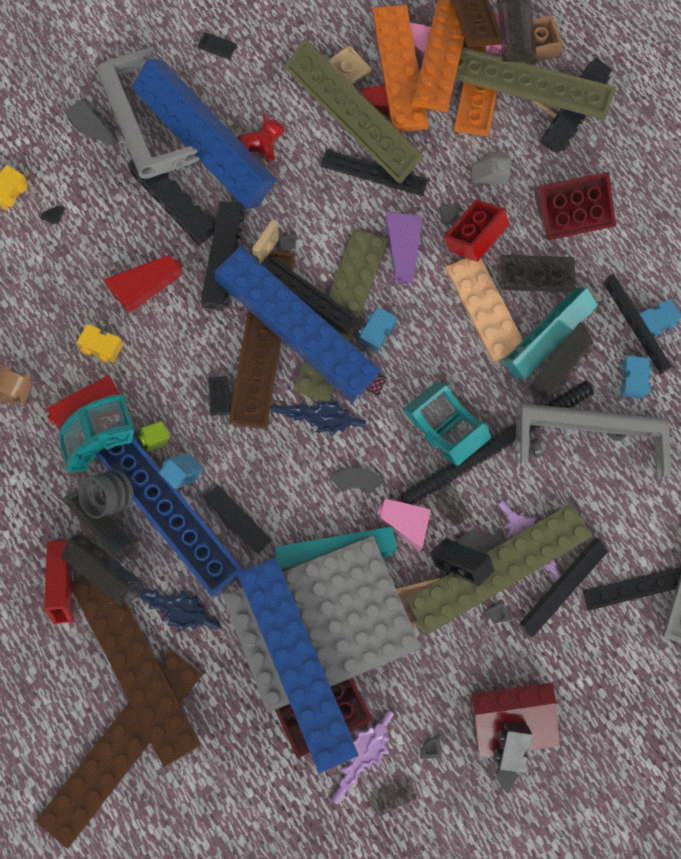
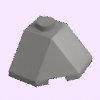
[472,151,511,185]

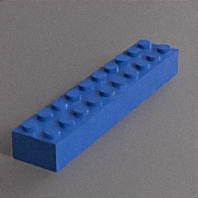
[132,59,276,209]
[214,246,381,403]
[96,421,243,599]
[237,557,359,774]

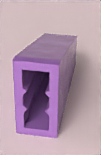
[385,211,423,284]

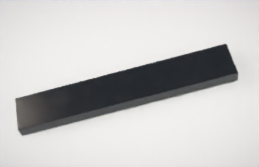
[321,149,428,196]
[262,255,358,334]
[604,274,672,375]
[519,537,608,638]
[582,567,681,611]

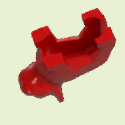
[237,114,284,161]

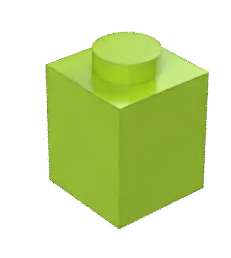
[137,421,170,453]

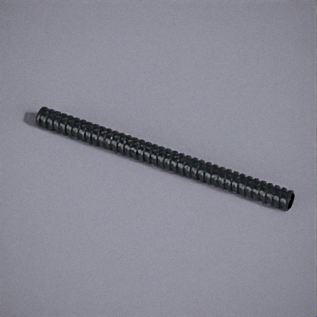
[401,380,594,505]

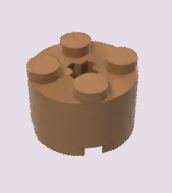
[0,365,33,407]

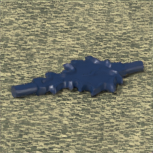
[271,401,366,437]
[126,584,221,632]

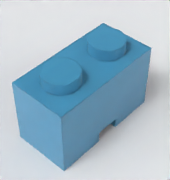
[639,299,681,338]
[357,307,397,354]
[621,355,652,399]
[159,453,205,489]

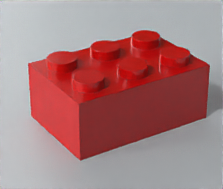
[444,199,510,262]

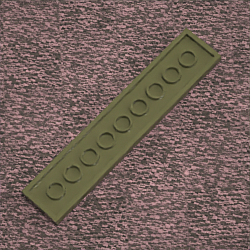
[284,39,424,183]
[455,47,616,120]
[293,228,388,403]
[405,504,592,636]

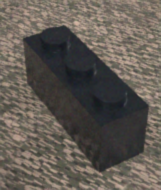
[430,538,494,586]

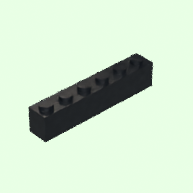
[540,57,612,154]
[128,156,215,246]
[200,201,245,311]

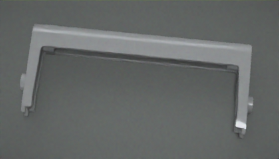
[97,48,199,179]
[513,403,672,484]

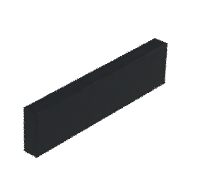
[204,485,272,554]

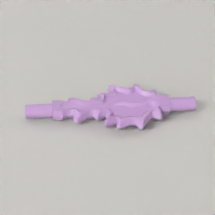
[498,500,562,580]
[331,710,394,805]

